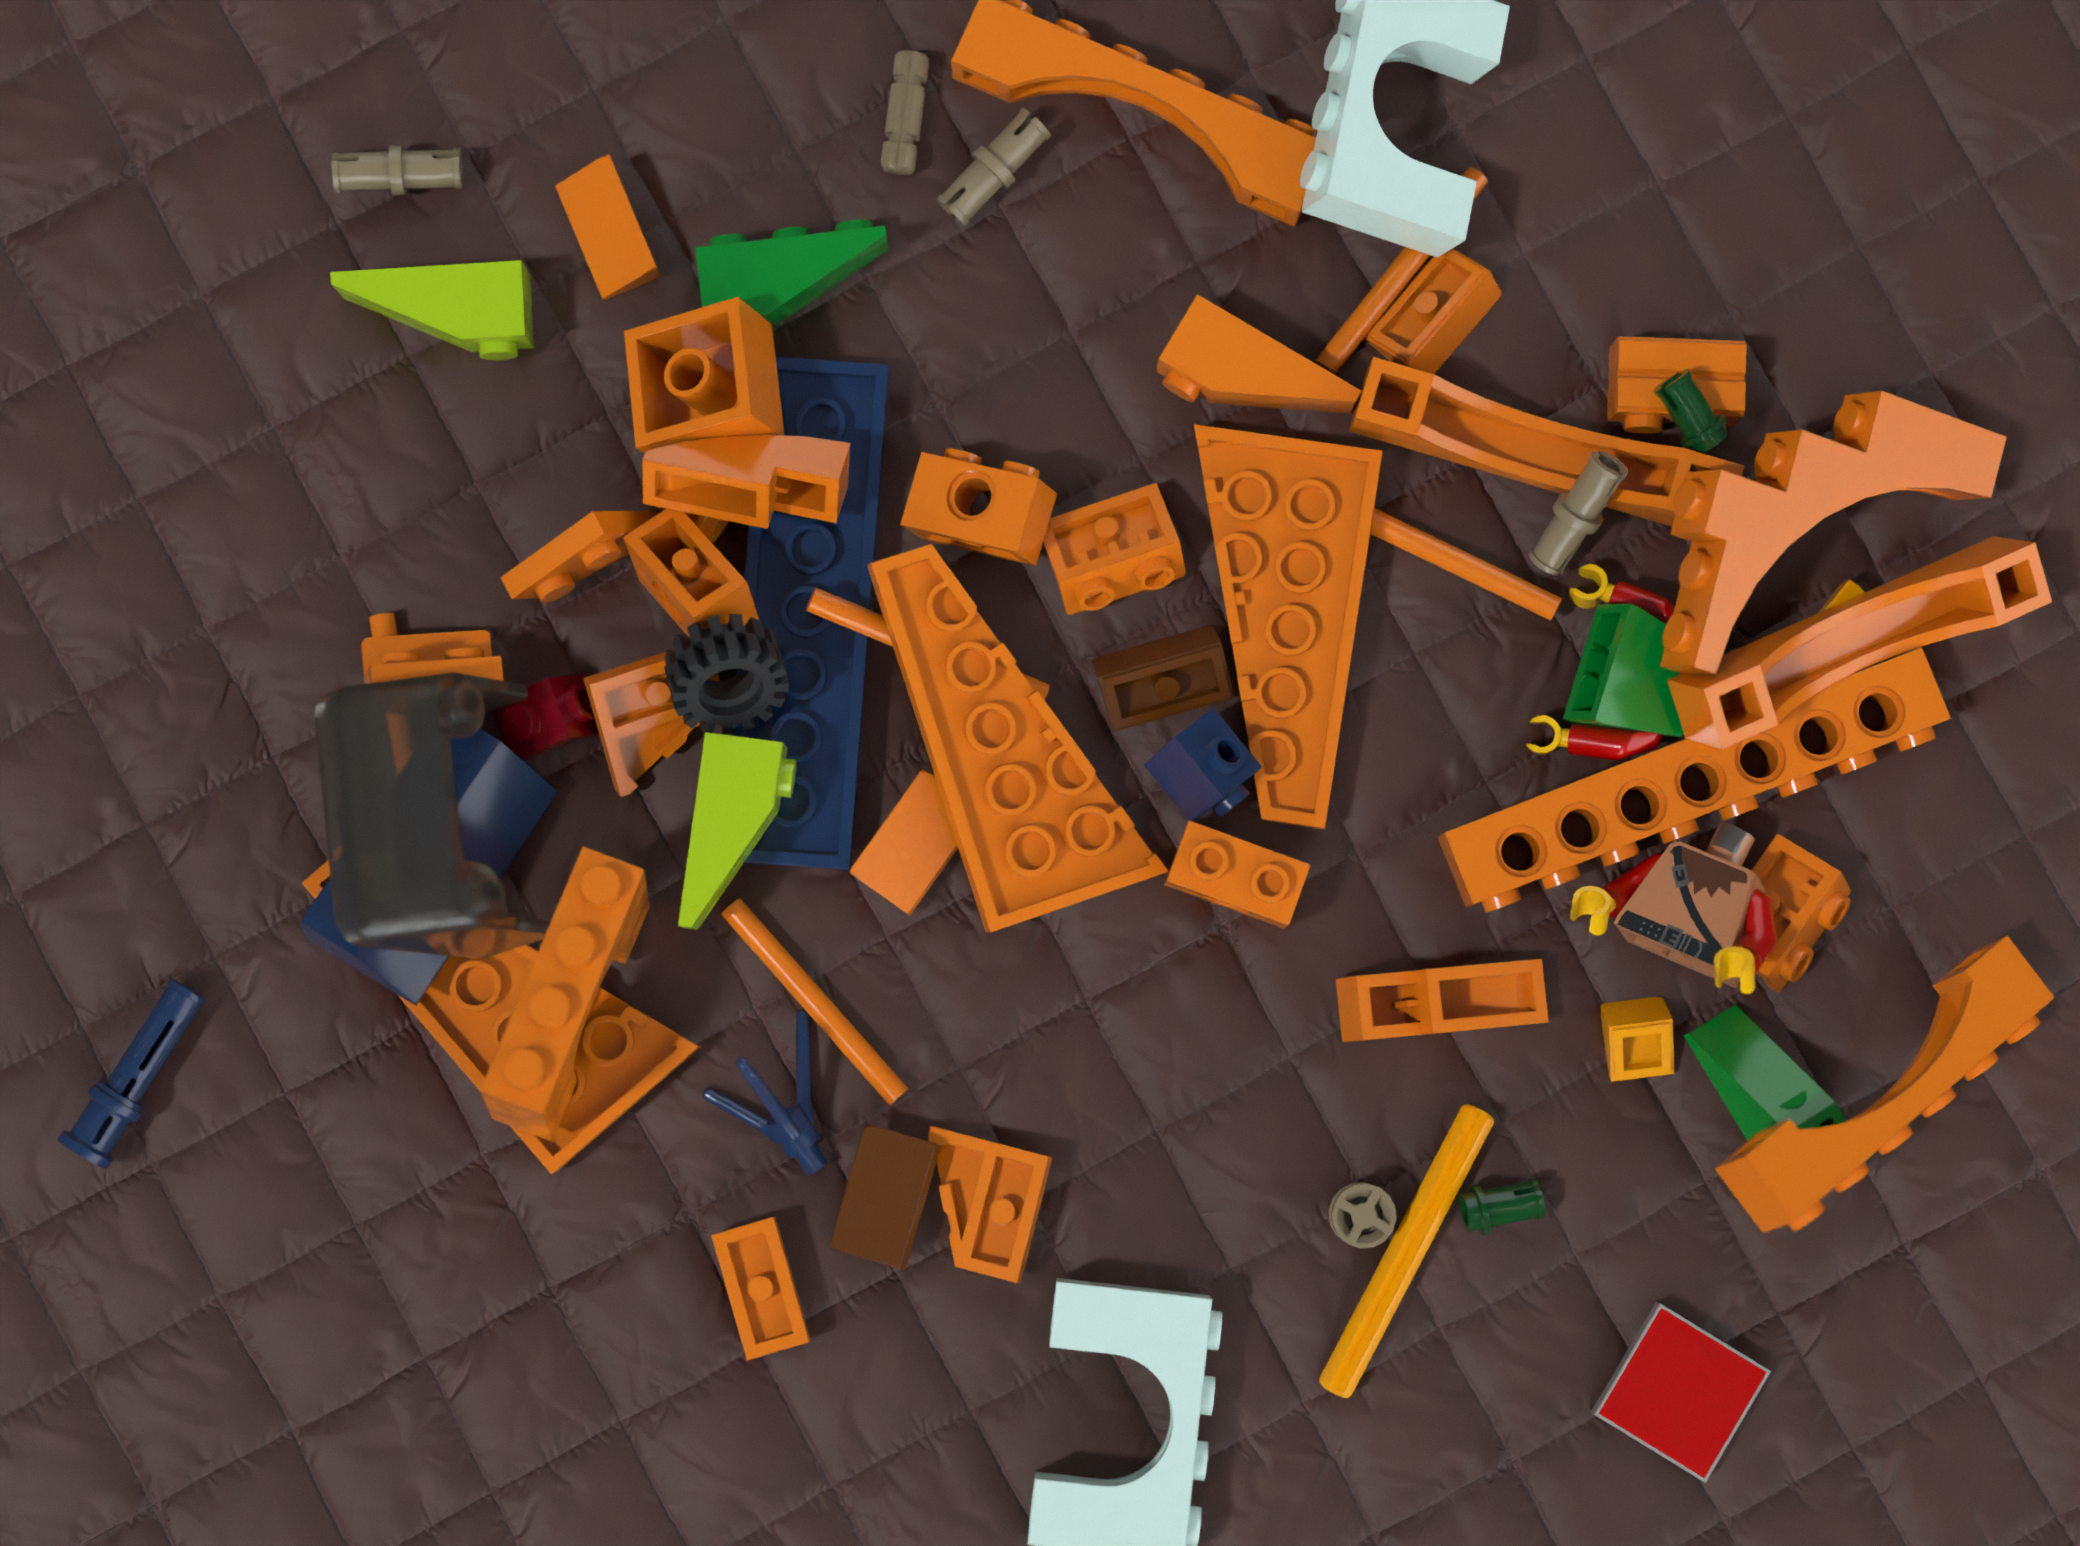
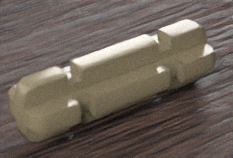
[881,50,929,175]

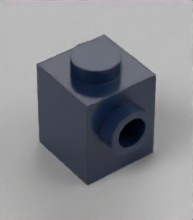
[1144,707,1262,822]

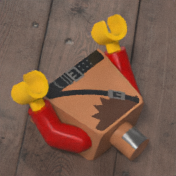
[1570,822,1777,994]

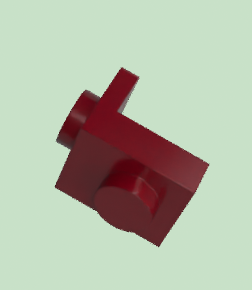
[491,673,599,761]

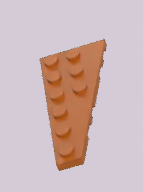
[1194,424,1383,830]
[867,544,1169,933]
[302,841,700,1175]

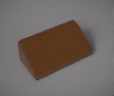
[1092,625,1234,732]
[830,1124,941,1270]

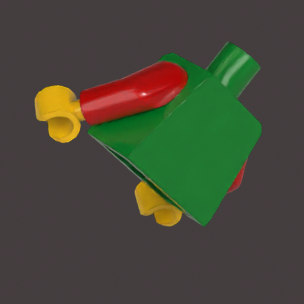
[1526,564,1684,761]

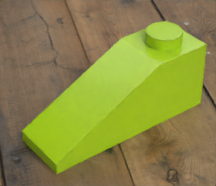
[330,260,534,360]
[678,732,796,930]

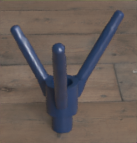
[702,1010,828,1175]

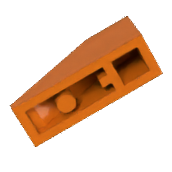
[1156,294,1362,414]

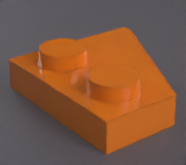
[500,510,659,603]
[583,649,720,797]
[928,1126,1053,1283]

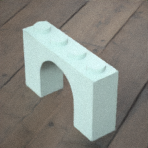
[1300,0,1510,258]
[1027,1278,1222,1546]

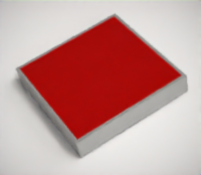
[1591,1302,1771,1483]

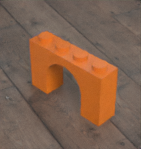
[480,847,650,1142]

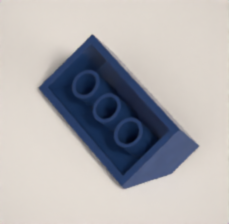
[299,708,557,1006]

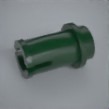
[1653,369,1728,453]
[1459,1178,1545,1236]

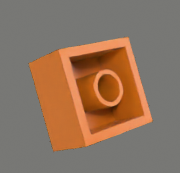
[624,297,785,454]

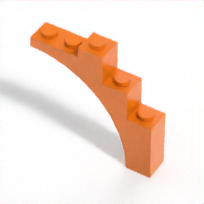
[1660,391,2007,674]

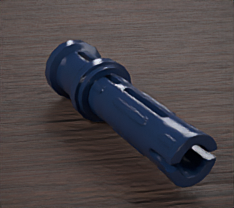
[57,978,206,1169]

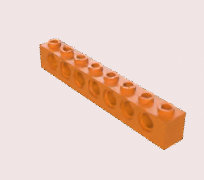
[1437,647,1951,913]

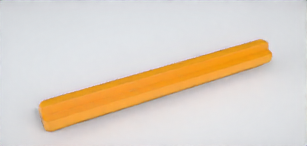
[1319,1104,1494,1398]

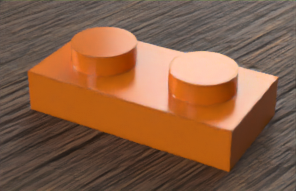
[711,1216,811,1360]

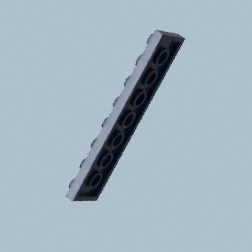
[731,357,890,871]

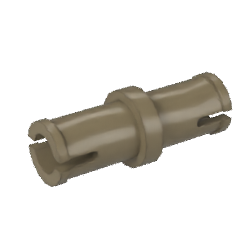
[936,107,1051,227]
[331,145,463,196]
[1529,451,1628,576]

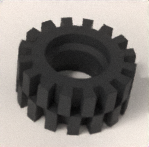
[664,614,789,735]

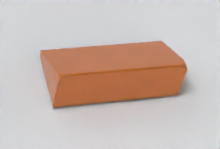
[555,154,661,301]
[1365,248,1501,374]
[850,769,958,916]

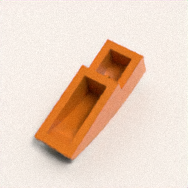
[642,434,851,529]
[1336,959,1549,1042]

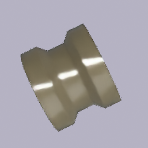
[1328,1182,1397,1249]

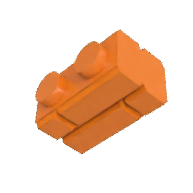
[1607,336,1747,434]

